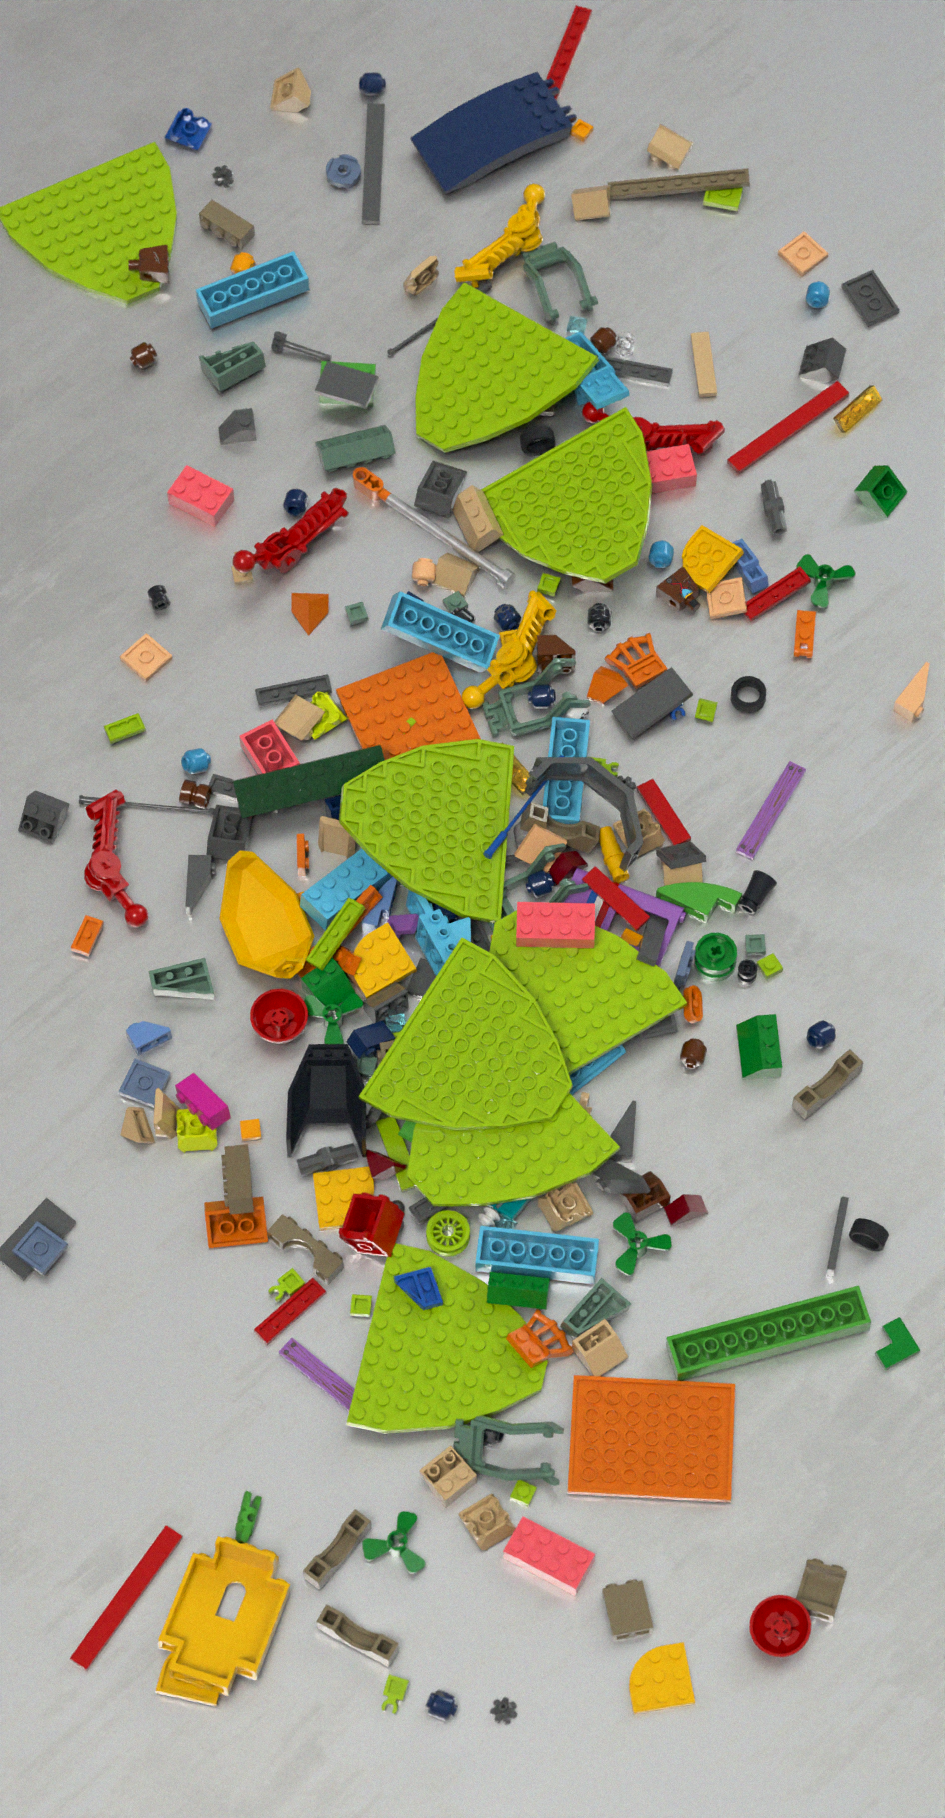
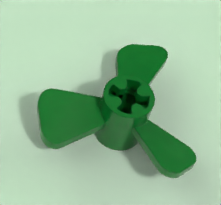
[796,554,856,609]
[304,994,363,1044]
[613,1212,672,1276]
[362,1511,426,1574]

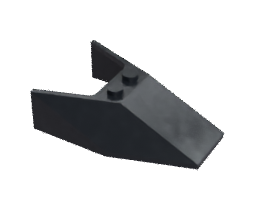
[286,1044,367,1158]

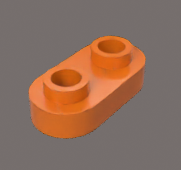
[683,985,703,1024]

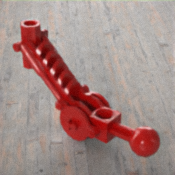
[582,402,725,454]
[233,488,349,573]
[84,789,148,928]

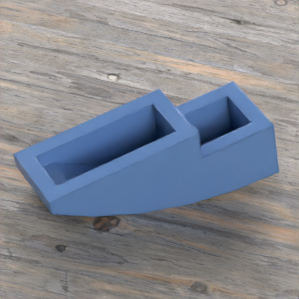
[732,539,769,594]
[362,877,398,933]

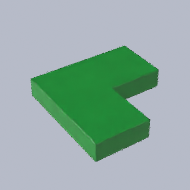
[875,1317,920,1371]

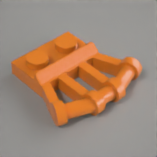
[604,633,667,689]
[506,1309,574,1368]

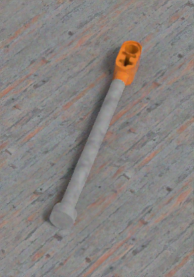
[353,467,516,589]

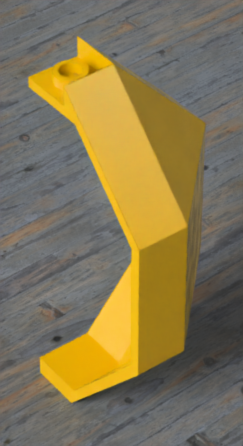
[219,850,315,979]

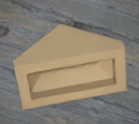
[120,1107,155,1144]

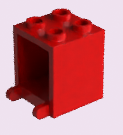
[339,1192,405,1257]

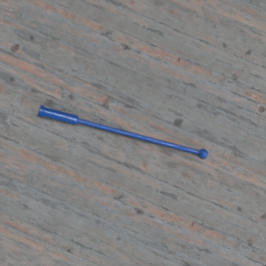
[483,755,565,859]

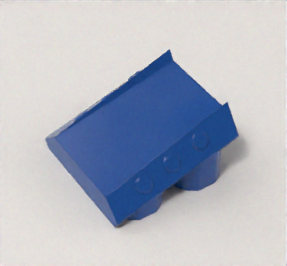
[164,108,212,150]

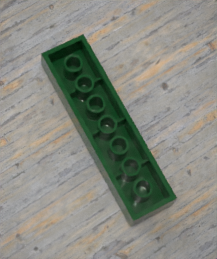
[232,744,385,818]

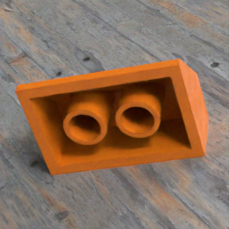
[204,1196,268,1248]

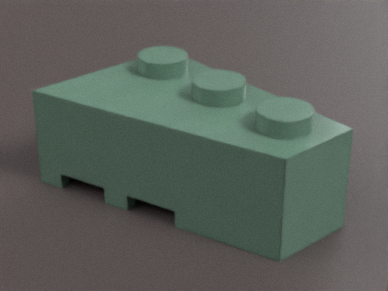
[199,341,266,392]
[148,958,215,1000]
[560,1278,632,1339]

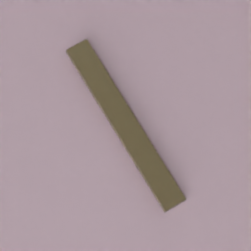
[607,168,750,200]

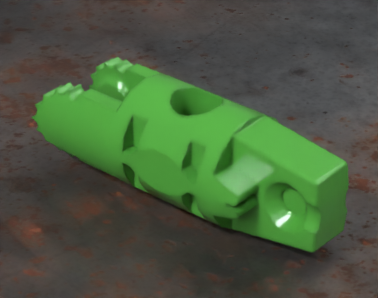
[235,1491,262,1544]

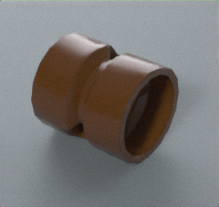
[179,779,212,810]

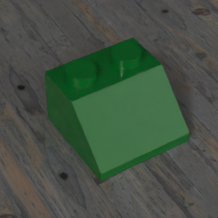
[854,465,908,517]
[301,957,356,1006]

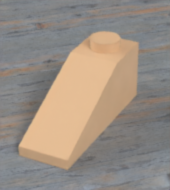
[893,662,929,722]

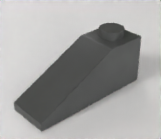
[185,855,216,915]
[610,1101,636,1163]
[593,1159,651,1194]

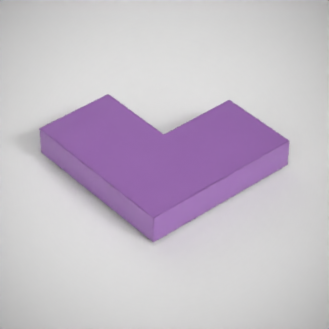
[387,914,419,939]

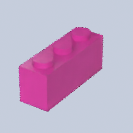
[175,1073,231,1131]

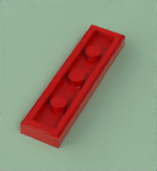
[743,567,811,622]
[636,779,691,845]
[582,866,650,932]
[254,1278,326,1346]

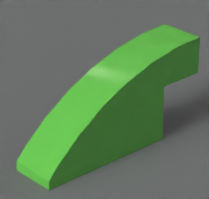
[656,882,742,924]

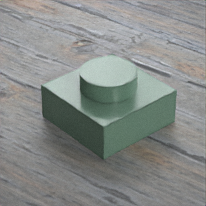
[443,591,468,614]
[345,601,368,625]
[745,934,766,956]
[356,1057,377,1078]

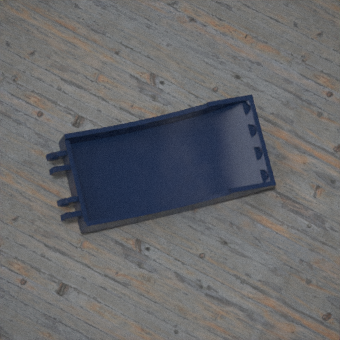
[410,72,577,194]

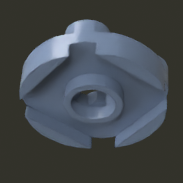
[326,154,361,189]

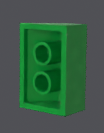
[736,1014,782,1080]
[487,1272,550,1310]

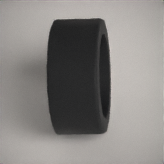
[520,425,555,456]
[731,676,766,713]
[849,1218,889,1251]

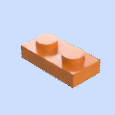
[297,834,309,876]
[71,915,104,957]
[333,945,362,976]

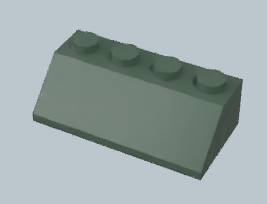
[315,425,396,472]

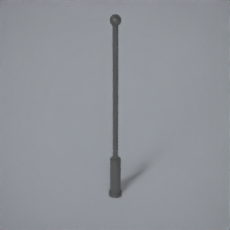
[387,280,492,356]
[79,795,215,815]

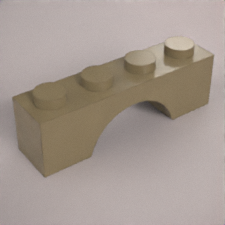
[520,802,600,854]
[792,1049,863,1120]
[267,1214,344,1285]
[303,1509,372,1590]
[316,1604,399,1667]

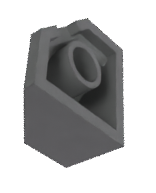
[218,408,256,445]

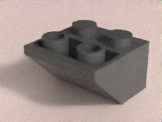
[798,337,846,383]
[18,790,70,843]
[363,982,409,1024]

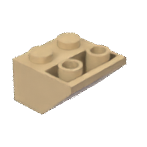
[572,1319,628,1377]
[419,1445,477,1508]

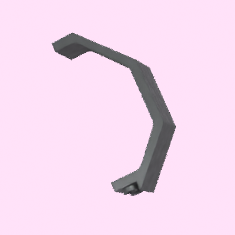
[524,757,644,872]

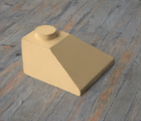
[270,67,311,112]

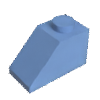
[126,1021,172,1056]

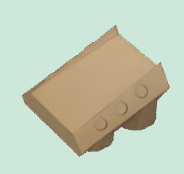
[647,124,693,170]
[403,256,439,296]
[274,695,325,741]
[613,809,665,859]
[318,816,357,859]
[153,1088,180,1140]
[538,1182,593,1231]
[459,1494,516,1551]

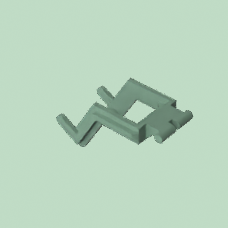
[522,242,598,324]
[482,658,591,737]
[487,843,589,932]
[453,1415,564,1485]

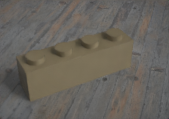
[221,1144,254,1214]

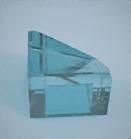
[385,1013,406,1033]

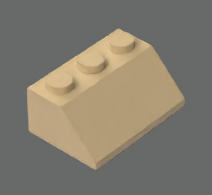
[452,485,504,552]

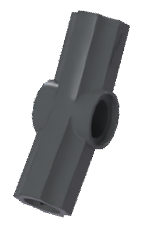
[761,480,787,535]
[297,1143,358,1177]

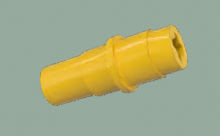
[599,826,630,883]

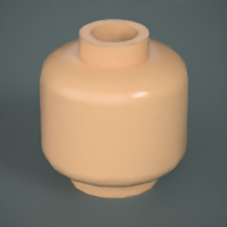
[412,558,436,586]

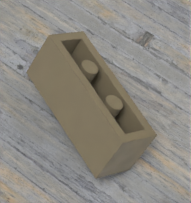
[199,200,255,250]

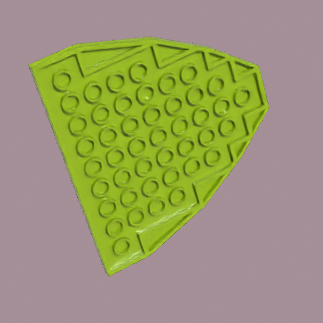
[0,141,177,305]
[415,282,599,453]
[481,407,653,583]
[339,739,514,923]
[489,910,687,1075]
[359,937,573,1130]
[407,1093,620,1206]
[346,1243,548,1434]

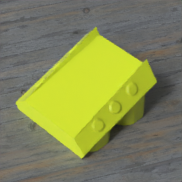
[310,692,347,739]
[177,1109,217,1153]

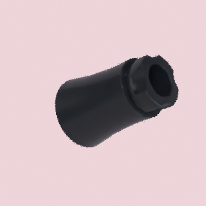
[739,870,777,915]

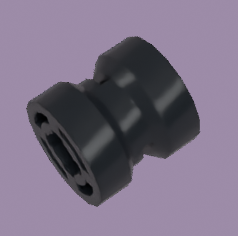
[147,585,170,611]
[737,959,757,985]

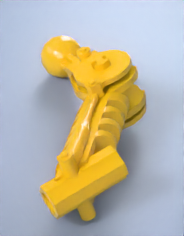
[454,183,545,288]
[461,590,556,709]

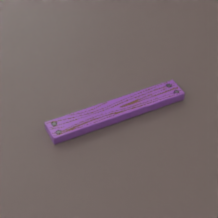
[736,761,806,861]
[279,1338,354,1411]

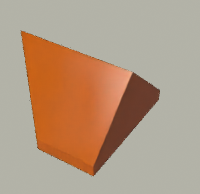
[291,593,329,636]
[587,666,628,704]

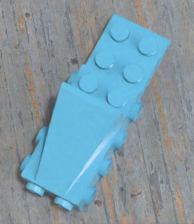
[565,331,630,410]
[406,890,471,976]

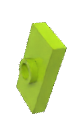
[104,713,146,744]

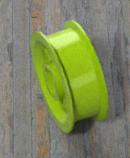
[426,1210,470,1257]

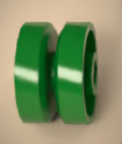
[694,933,737,982]

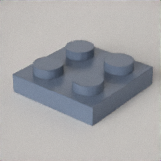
[674,941,696,990]
[118,1058,171,1108]
[12,1221,68,1276]

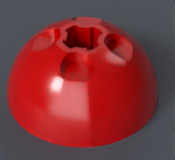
[250,989,308,1044]
[749,1595,811,1657]

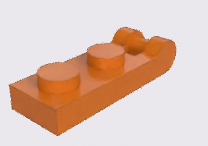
[794,610,816,659]

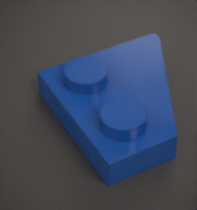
[394,1267,443,1310]

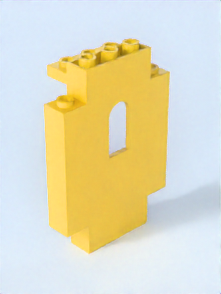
[158,1536,290,1696]

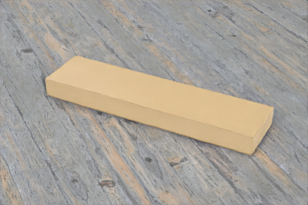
[691,332,717,397]

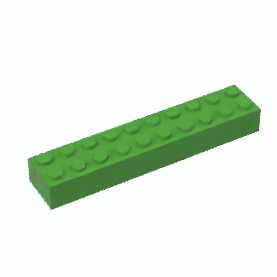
[666,1285,871,1381]

